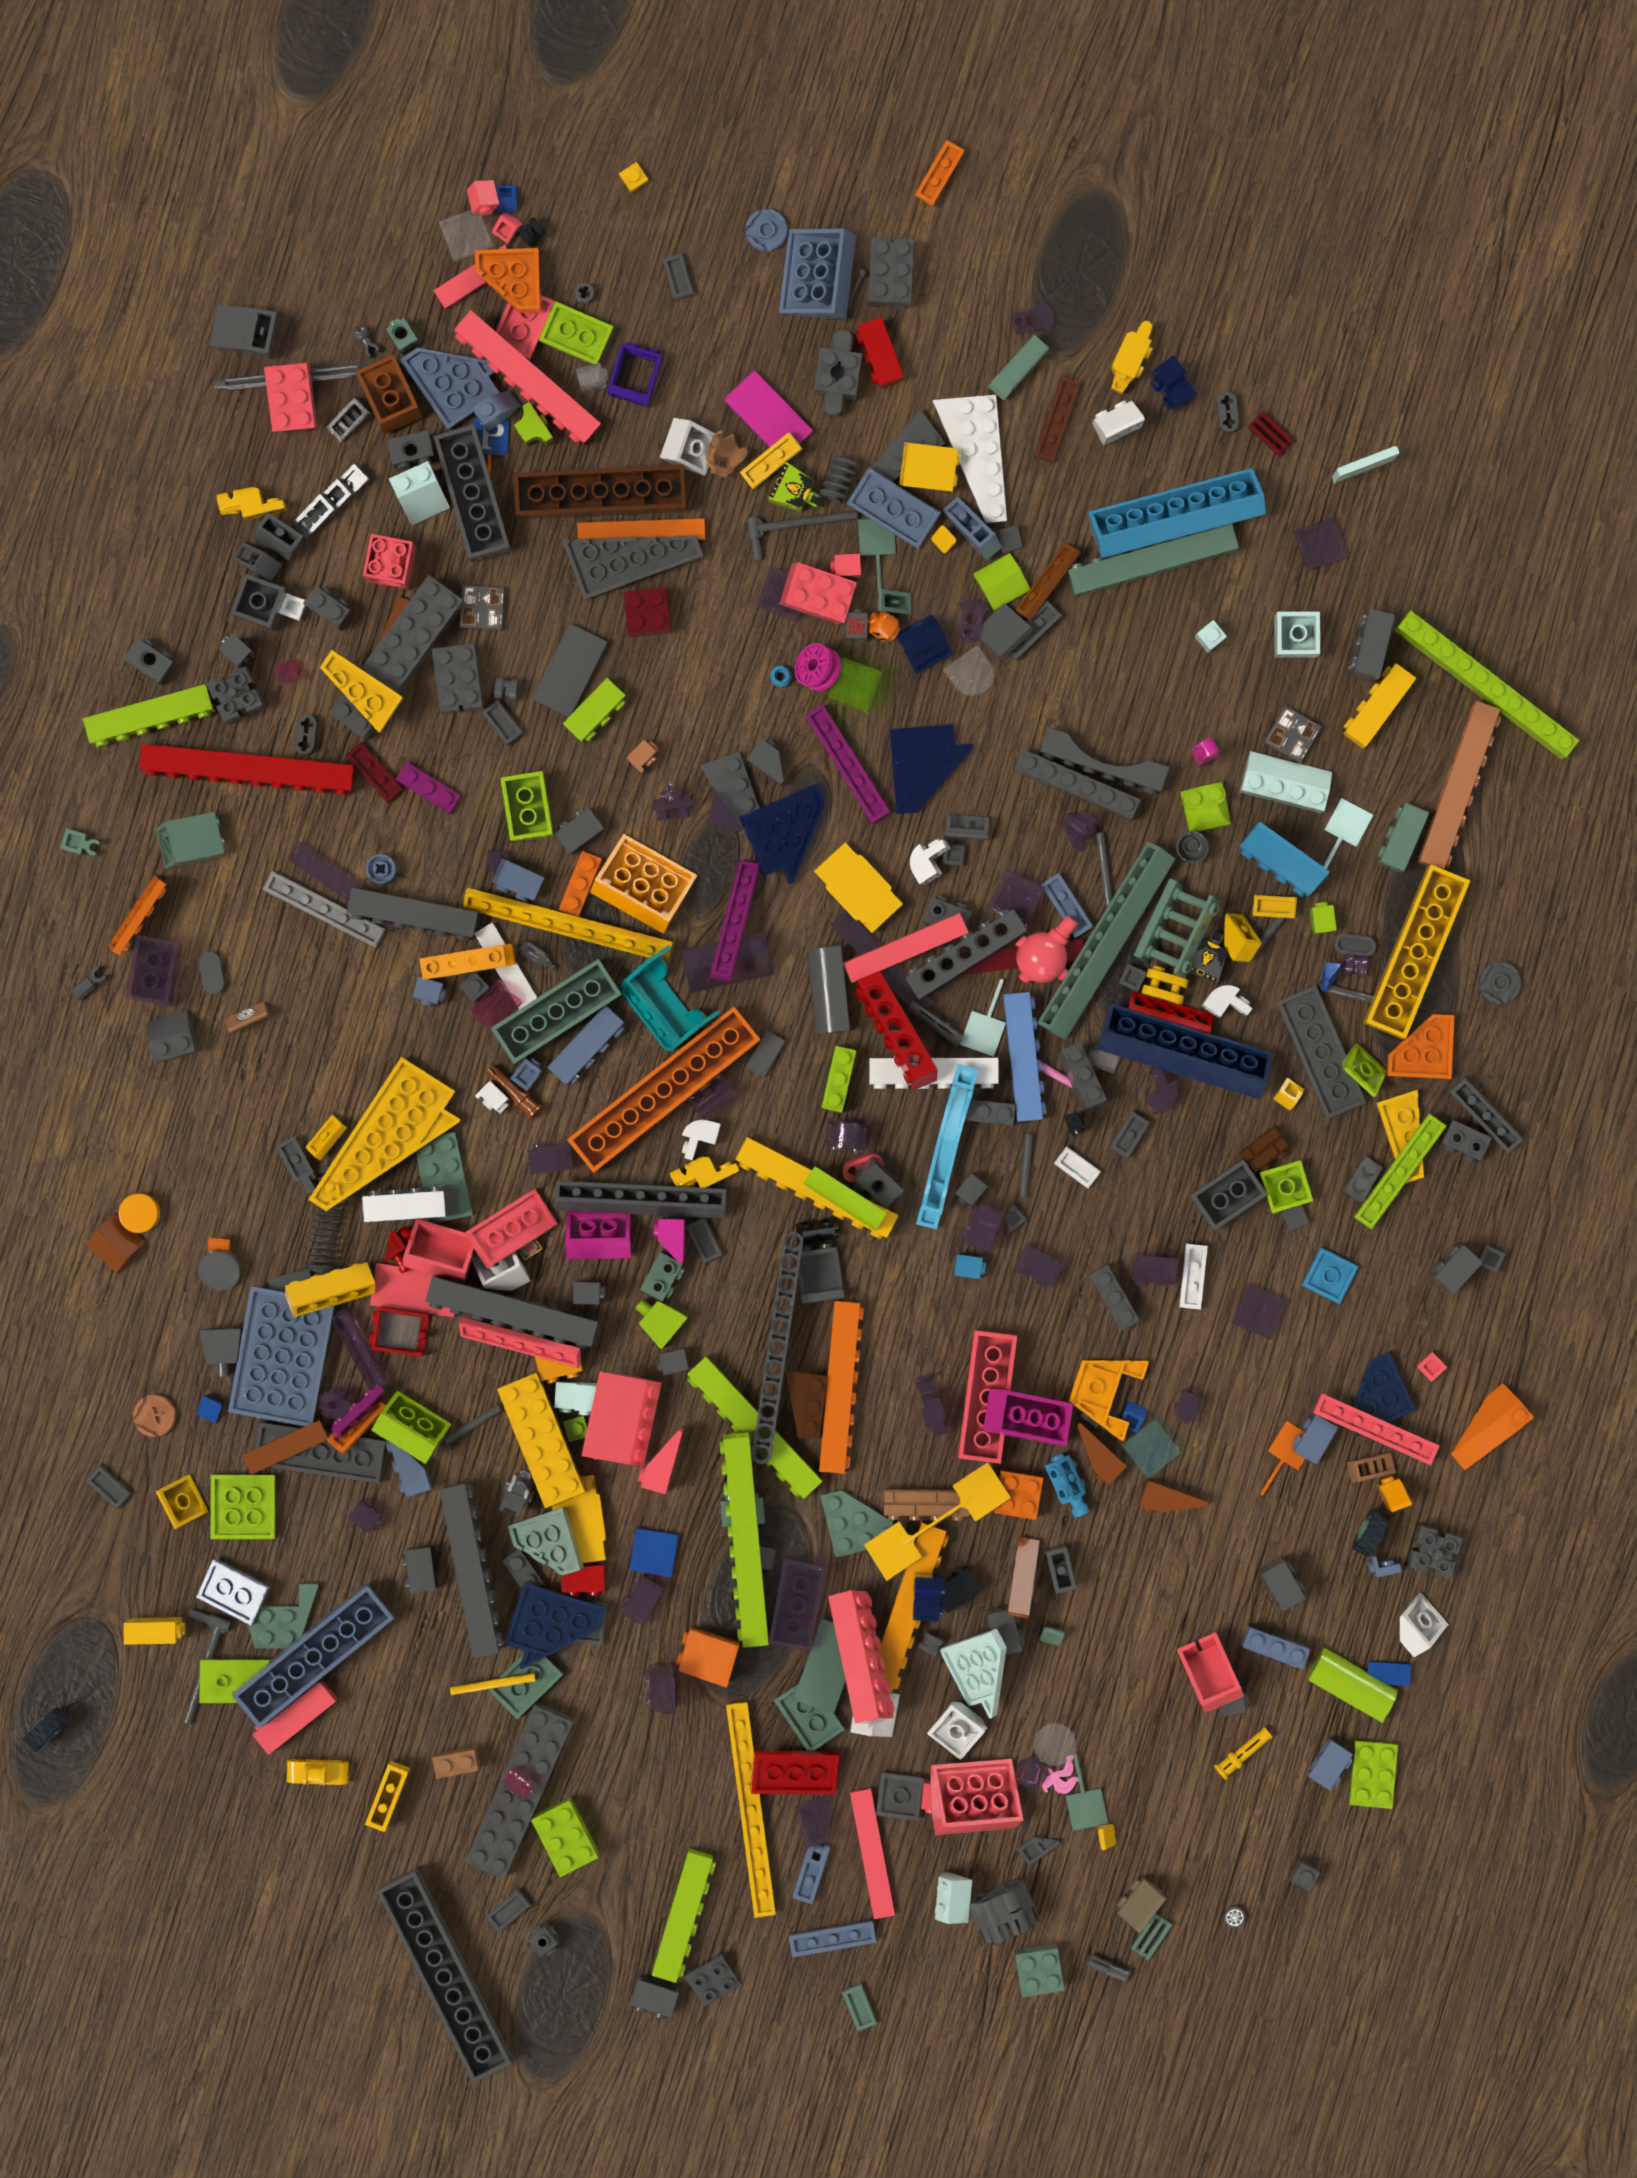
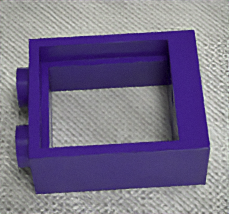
[607,342,663,408]

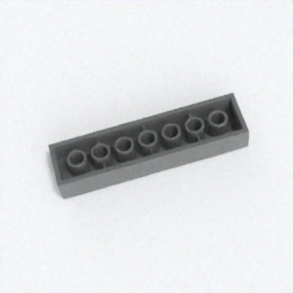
[329,575,465,740]
[425,1275,599,1349]
[439,1481,505,1658]
[465,1702,575,1880]

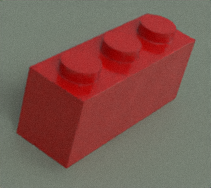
[855,317,904,389]

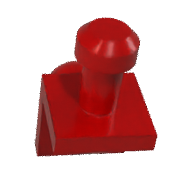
[384,1226,412,1273]

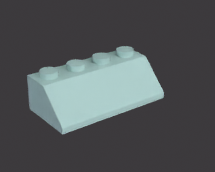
[1239,751,1332,813]

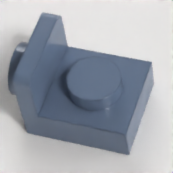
[1367,1554,1402,1577]

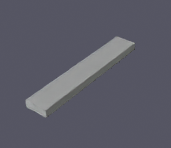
[262,871,386,948]

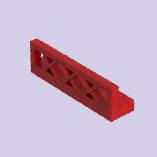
[1128,991,1214,1033]

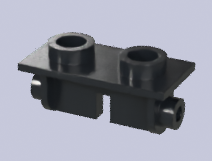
[1065,1113,1088,1136]
[795,1217,840,1243]

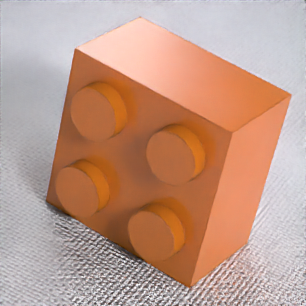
[993,1469,1043,1520]

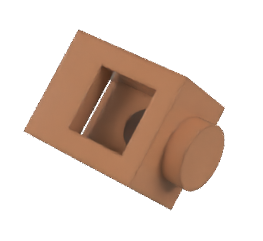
[626,740,659,775]

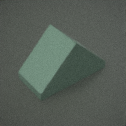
[878,589,911,615]

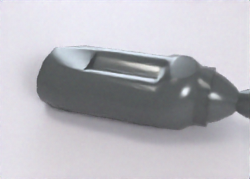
[518,941,555,970]

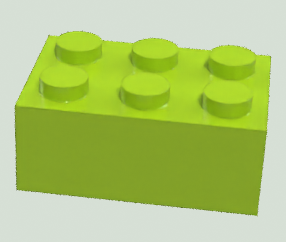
[500,771,554,843]
[371,1391,451,1464]
[531,1796,600,1877]

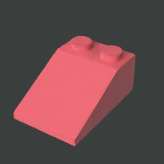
[638,1428,684,1494]

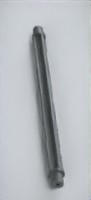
[214,362,375,391]

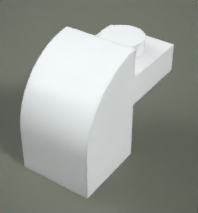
[910,839,951,886]
[1201,985,1252,1018]
[682,1120,721,1160]

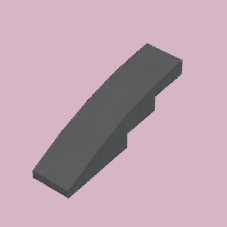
[292,463,371,539]

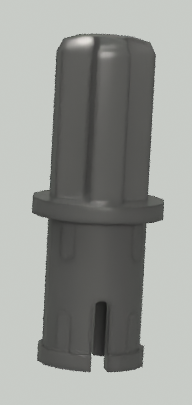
[1087,1955,1130,1983]

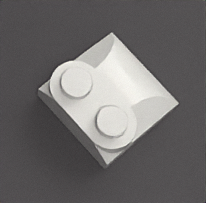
[927,1701,987,1760]

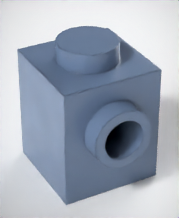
[412,977,447,1007]

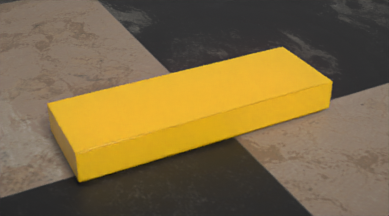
[740,432,803,489]

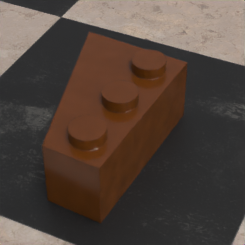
[785,1369,828,1440]

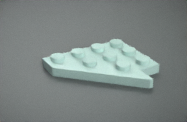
[939,1628,1007,1719]

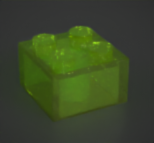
[828,657,882,714]

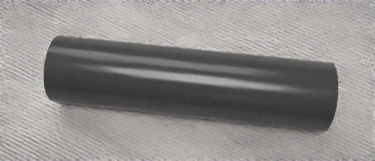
[1449,1077,1524,1154]

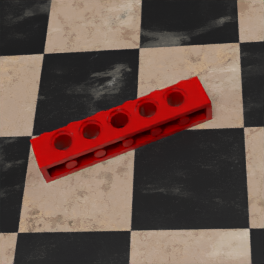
[855,971,938,1090]

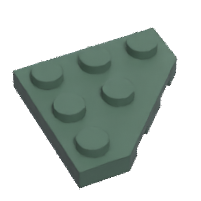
[820,1490,893,1557]
[508,1507,584,1576]

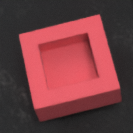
[1416,1352,1447,1382]

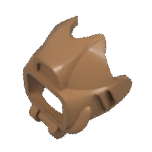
[705,430,748,478]

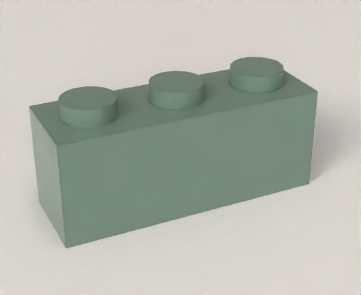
[1377,803,1429,873]

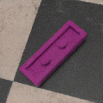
[396,762,461,814]
[331,1385,386,1441]

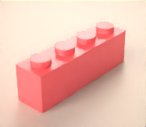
[253,1679,338,1755]

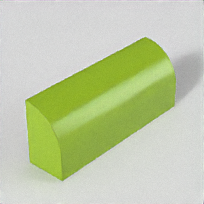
[804,1166,887,1231]
[1307,1647,1398,1723]

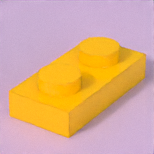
[305,1115,347,1161]

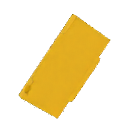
[814,843,903,934]
[552,1475,606,1563]

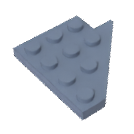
[400,348,500,431]

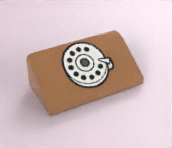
[226,1002,270,1033]

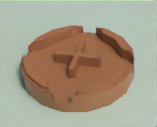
[133,1394,176,1437]

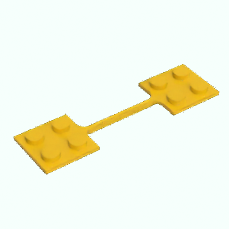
[864,1462,1011,1581]

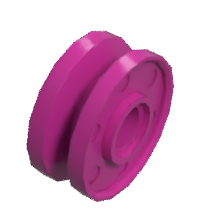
[795,643,841,691]

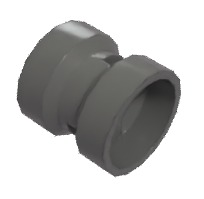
[494,677,519,701]

